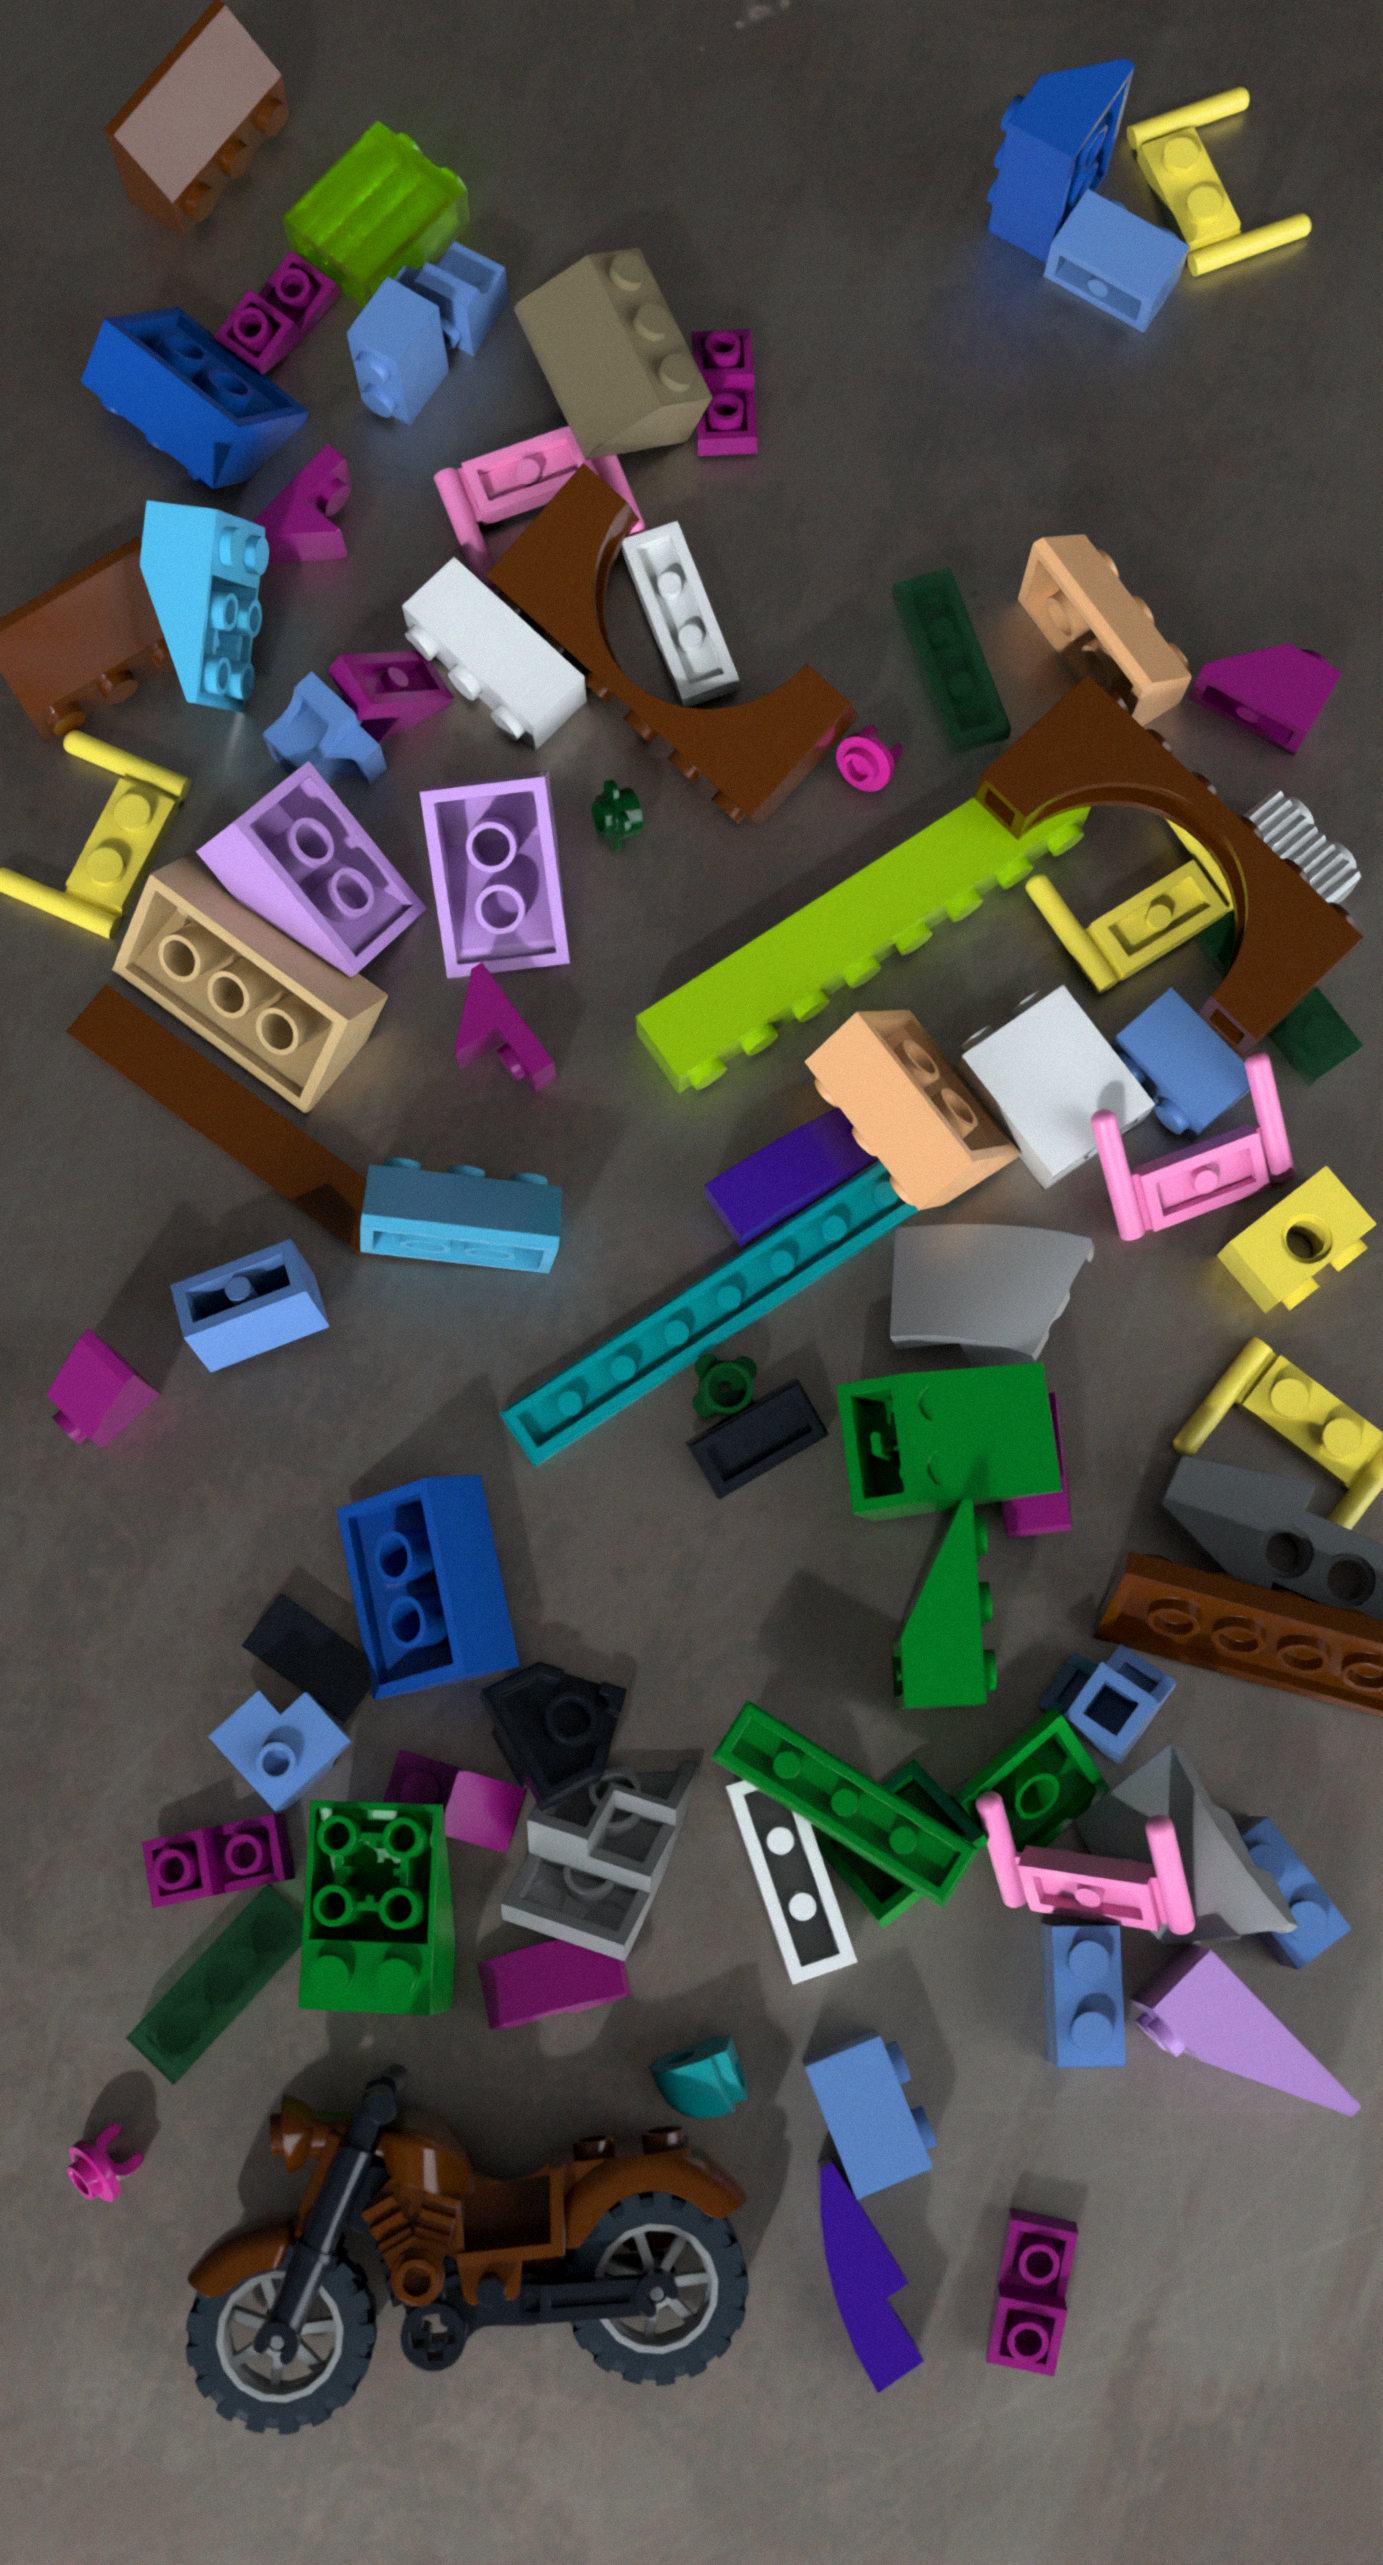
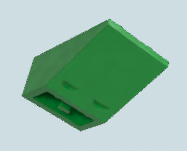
[836,1362,1063,1522]
[890,1499,997,1711]
[298,1800,455,2015]

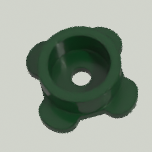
[591,780,643,852]
[692,1354,758,1417]

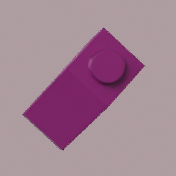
[1188,643,1343,756]
[46,1329,160,1448]

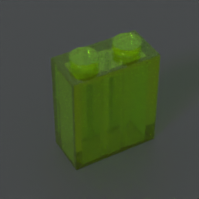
[282,120,471,309]

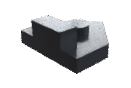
[479,1661,627,1811]

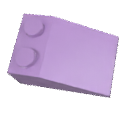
[196,761,427,978]
[420,770,570,979]
[1130,1945,1362,2117]

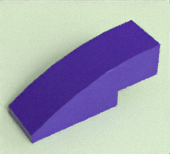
[704,1107,879,1247]
[817,2153,924,2393]

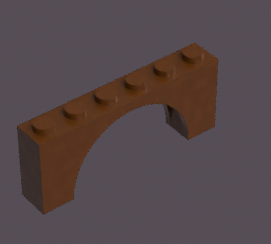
[486,463,859,828]
[974,675,1364,1058]

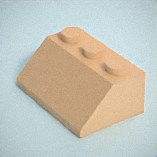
[1018,534,1192,727]
[804,1009,1022,1210]

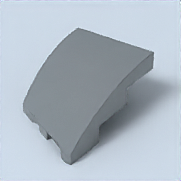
[890,1224,1095,1368]
[1074,1744,1298,1948]
[501,1762,699,1962]

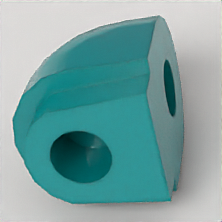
[650,2034,748,2119]

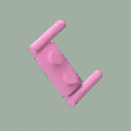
[434,425,646,591]
[1091,1051,1296,1241]
[976,1791,1196,1935]

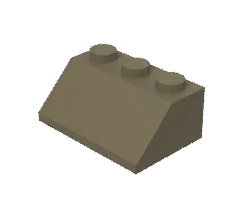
[514,248,713,460]

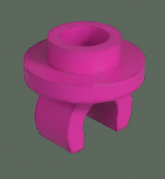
[836,725,904,792]
[67,2123,144,2202]

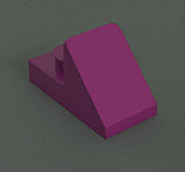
[253,444,352,564]
[327,650,455,744]
[454,962,557,1092]
[383,1749,527,1853]

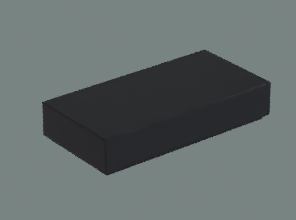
[684,1378,829,1500]
[241,1593,385,1724]

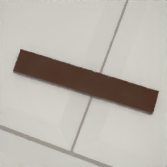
[66,984,367,1257]

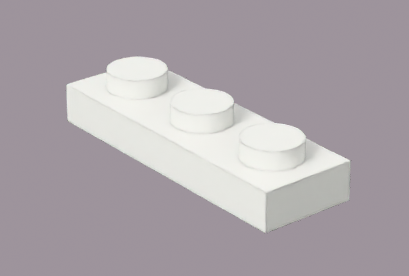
[621,521,740,707]

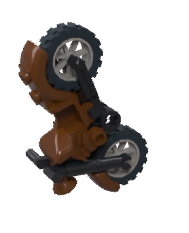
[186,2064,749,2435]

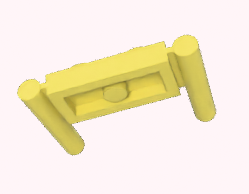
[1127,86,1312,277]
[0,730,192,940]
[1025,819,1234,994]
[1172,1337,1383,1530]

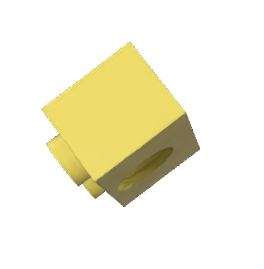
[1216,1165,1377,1314]

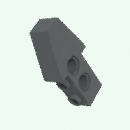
[1156,1455,1383,1621]

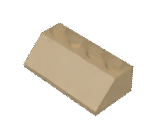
[112,852,389,1114]

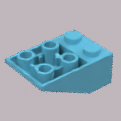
[139,500,269,713]

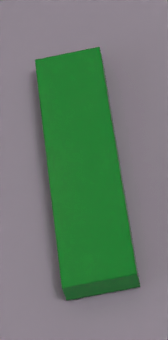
[711,1699,980,1909]

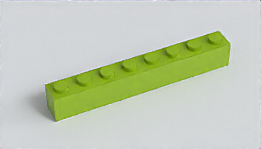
[636,797,1091,1094]

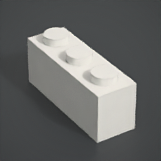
[402,557,587,750]
[725,1780,857,1985]

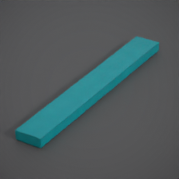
[499,1161,924,1468]

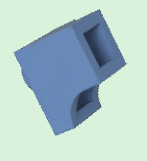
[394,241,509,356]
[262,671,387,785]
[1038,1644,1176,1766]
[208,1690,353,1811]

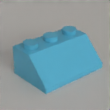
[360,1158,562,1274]

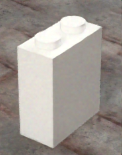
[957,985,1155,1190]

